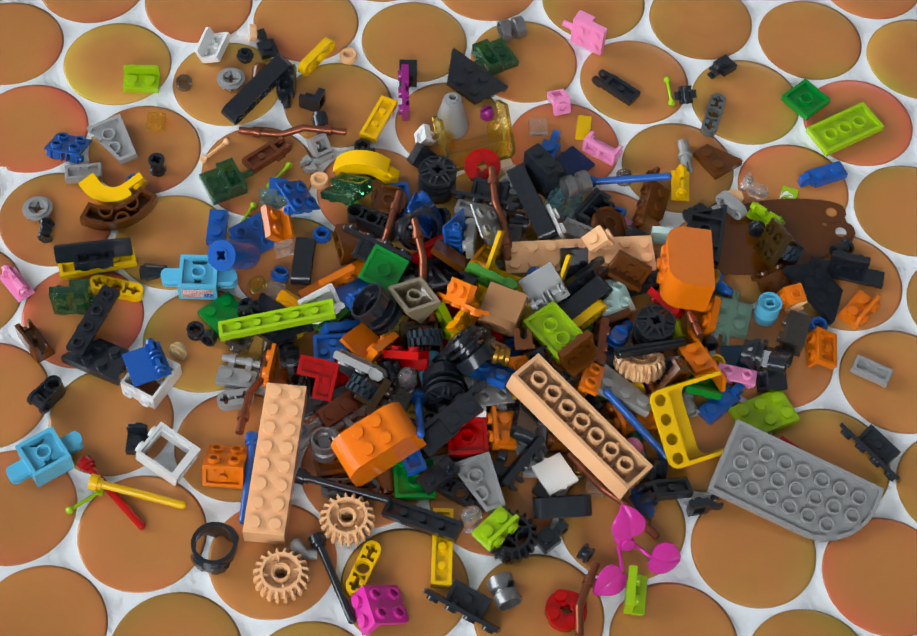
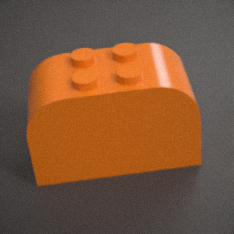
[656,226,715,312]
[331,402,426,488]

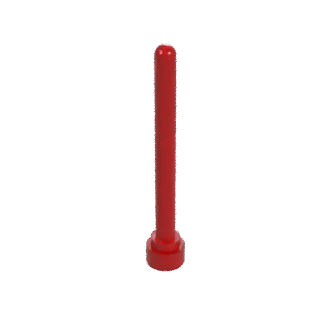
[77,455,146,530]

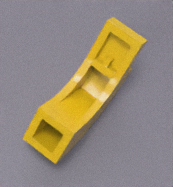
[333,150,400,185]
[78,172,148,207]

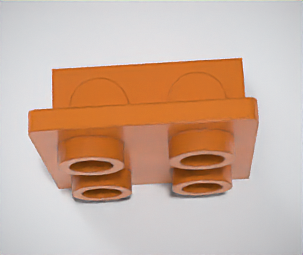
[340,323,399,363]
[262,343,296,388]
[202,444,248,489]

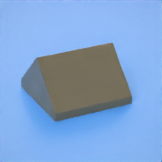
[388,276,441,323]

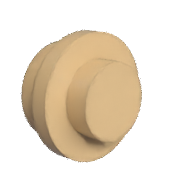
[168,342,187,360]

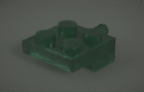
[471,38,519,75]
[199,158,254,205]
[320,172,373,205]
[48,280,97,315]

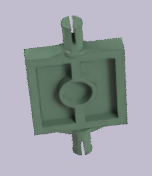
[714,290,753,347]

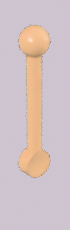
[200,138,230,164]

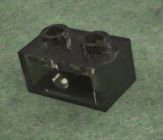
[776,310,812,357]

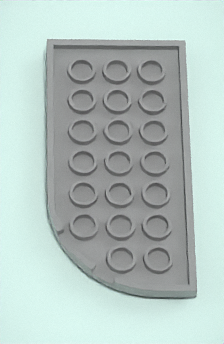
[707,419,884,541]

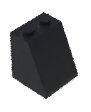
[523,143,568,200]

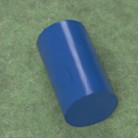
[207,239,260,271]

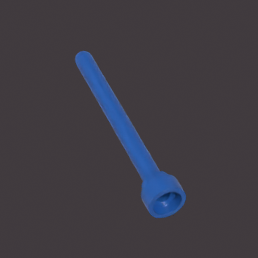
[590,173,672,187]
[603,388,667,461]
[411,389,425,438]
[239,432,258,525]

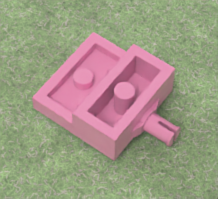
[562,10,607,55]

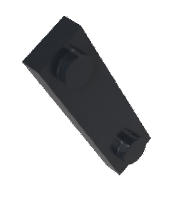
[381,497,464,543]

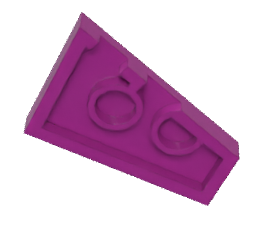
[398,64,410,121]

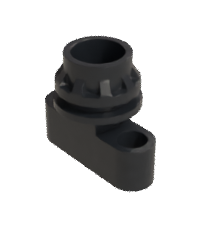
[740,338,794,374]

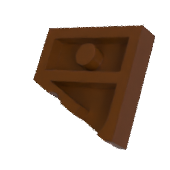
[693,144,743,180]

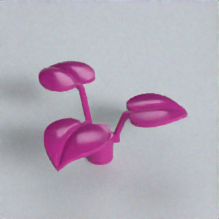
[593,504,681,596]

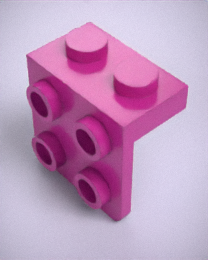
[350,585,409,635]

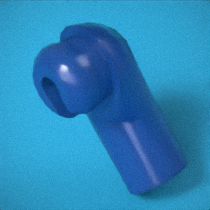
[715,272,733,297]

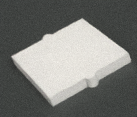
[531,452,579,496]

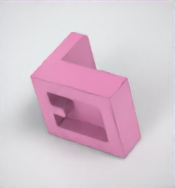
[547,89,571,116]

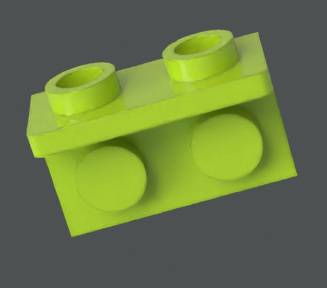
[123,64,161,93]
[472,505,519,552]
[623,565,647,616]

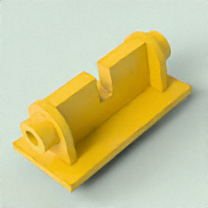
[671,164,690,202]

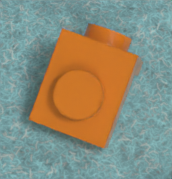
[777,283,807,310]

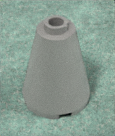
[433,92,469,140]

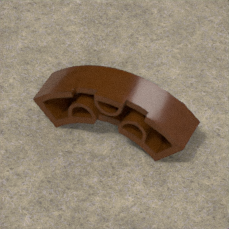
[80,187,158,231]

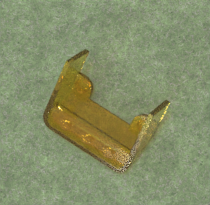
[432,100,516,171]

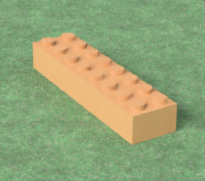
[502,235,656,280]
[506,353,653,500]
[242,382,308,545]

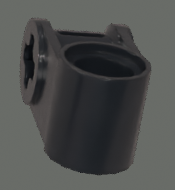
[27,375,66,414]

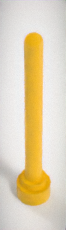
[87,473,186,509]

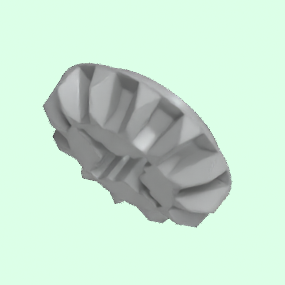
[217,67,245,92]
[22,196,53,223]

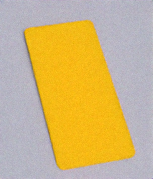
[575,115,592,141]

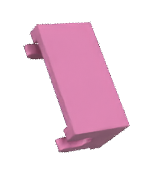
[582,130,623,167]

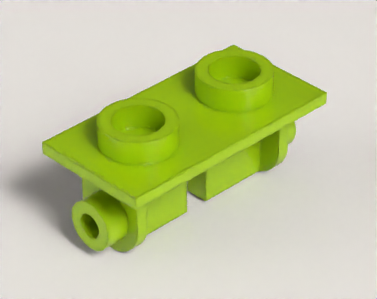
[745,201,786,226]

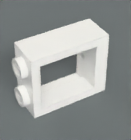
[120,356,182,409]
[135,422,201,486]

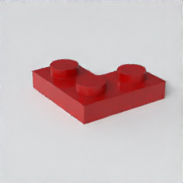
[296,354,339,402]

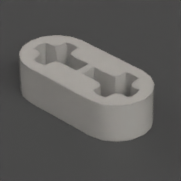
[716,190,747,220]
[217,388,255,411]

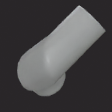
[290,538,318,560]

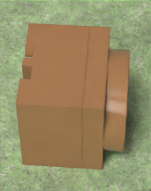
[477,282,528,337]

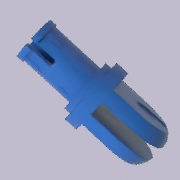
[606,320,634,349]

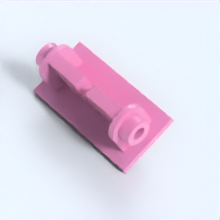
[0,264,35,302]
[718,363,757,389]

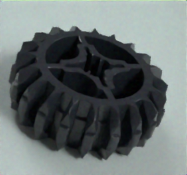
[488,508,538,564]

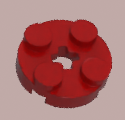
[464,148,501,182]
[545,589,587,632]

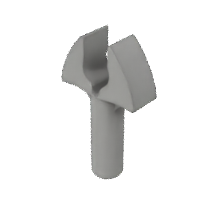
[300,152,333,173]

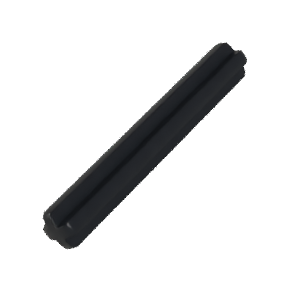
[615,337,686,359]

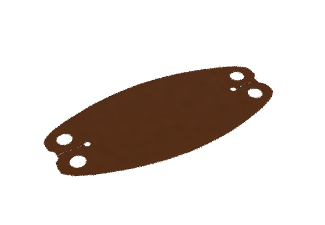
[714,199,855,275]

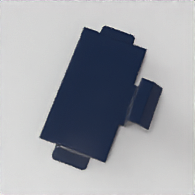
[629,488,658,519]

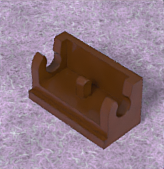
[333,223,359,265]
[14,319,55,363]
[513,327,539,350]
[648,357,692,392]

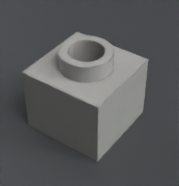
[306,133,333,158]

